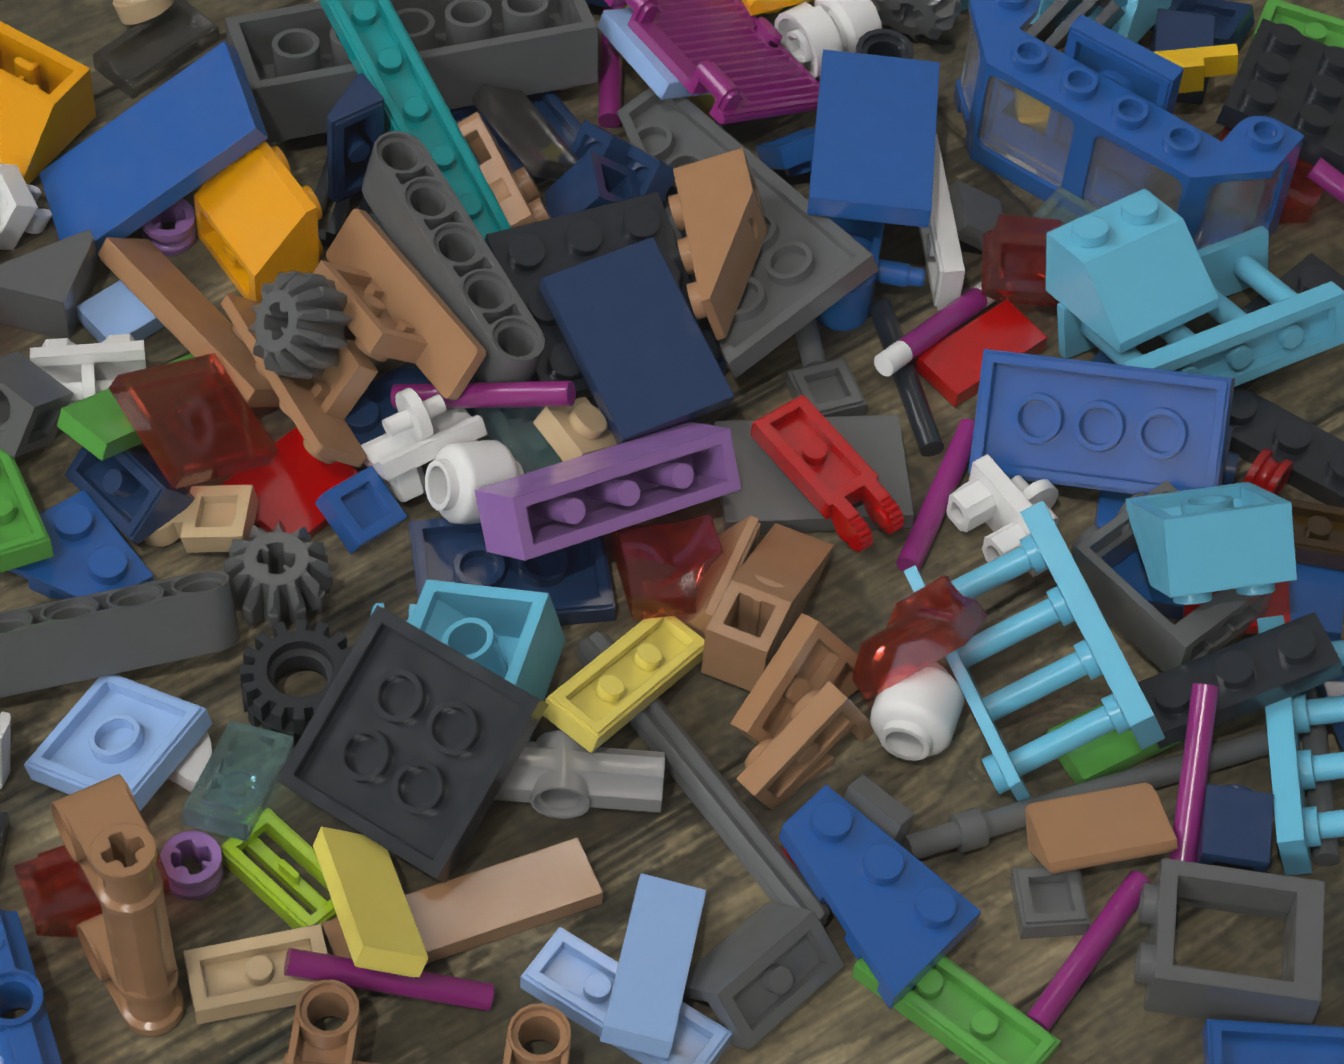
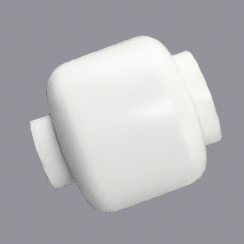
[425,440,524,524]
[870,660,965,761]

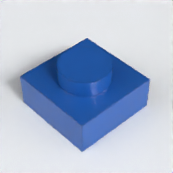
[756,128,815,176]
[315,465,407,555]

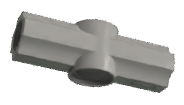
[494,730,665,819]

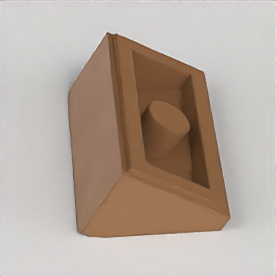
[675,515,761,639]
[1025,782,1178,874]

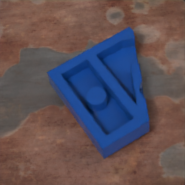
[8,490,154,600]

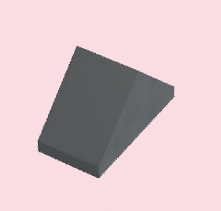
[0,229,99,340]

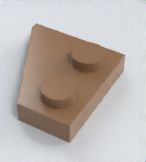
[457,111,552,228]
[730,613,884,745]
[736,681,874,810]

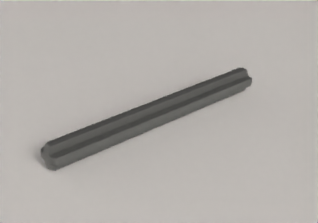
[577,631,830,927]

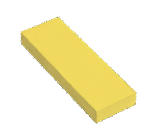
[543,606,705,753]
[313,826,429,978]

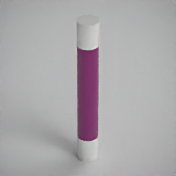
[874,275,1006,376]

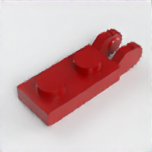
[750,395,905,553]

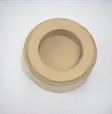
[113,0,174,25]

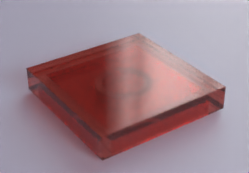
[108,353,279,490]

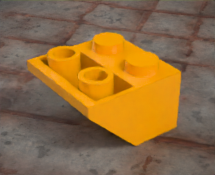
[0,21,96,184]
[194,141,324,303]

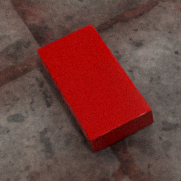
[915,299,1048,408]

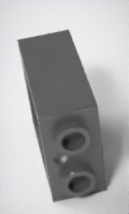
[1071,480,1272,672]
[1134,858,1325,1025]

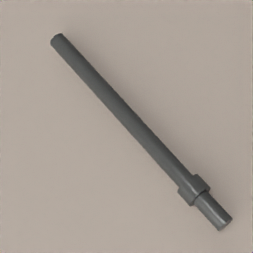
[902,729,1269,859]

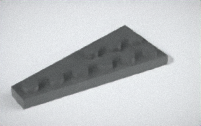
[617,88,878,379]

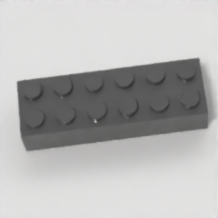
[225,0,598,143]

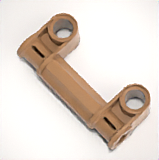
[50,774,185,1036]
[283,979,571,1064]

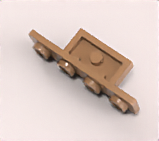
[313,209,486,400]
[221,293,378,467]

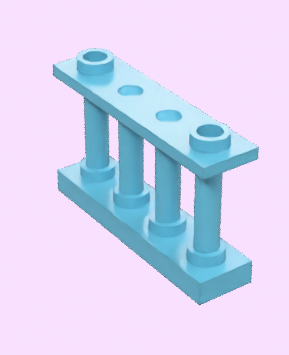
[1057,225,1344,387]
[903,501,1165,801]
[1257,615,1344,876]

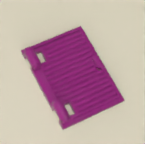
[604,0,819,125]

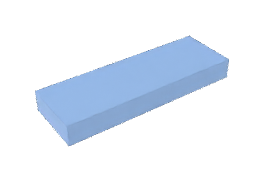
[600,873,706,1059]
[520,927,732,1064]

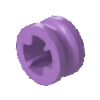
[142,199,197,256]
[160,830,224,901]

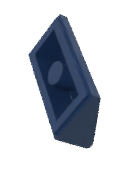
[327,73,384,203]
[64,445,195,544]

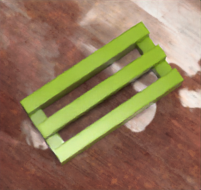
[220,808,337,929]

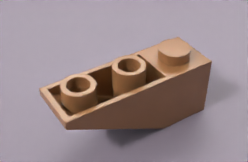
[668,148,768,340]
[701,523,834,691]

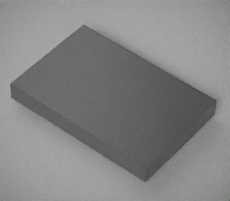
[713,414,914,534]

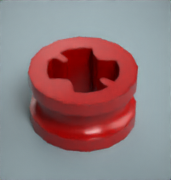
[1243,448,1294,496]

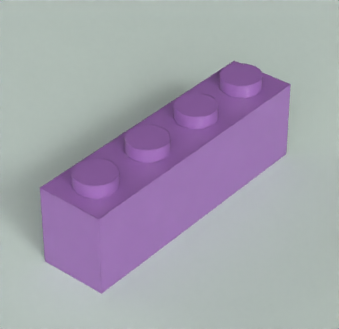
[474,422,741,561]

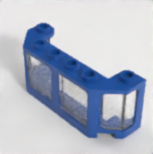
[953,0,1305,250]

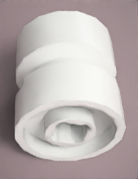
[774,0,882,80]

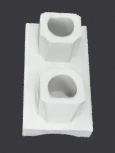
[30,334,147,405]
[361,388,487,502]
[946,454,1059,577]

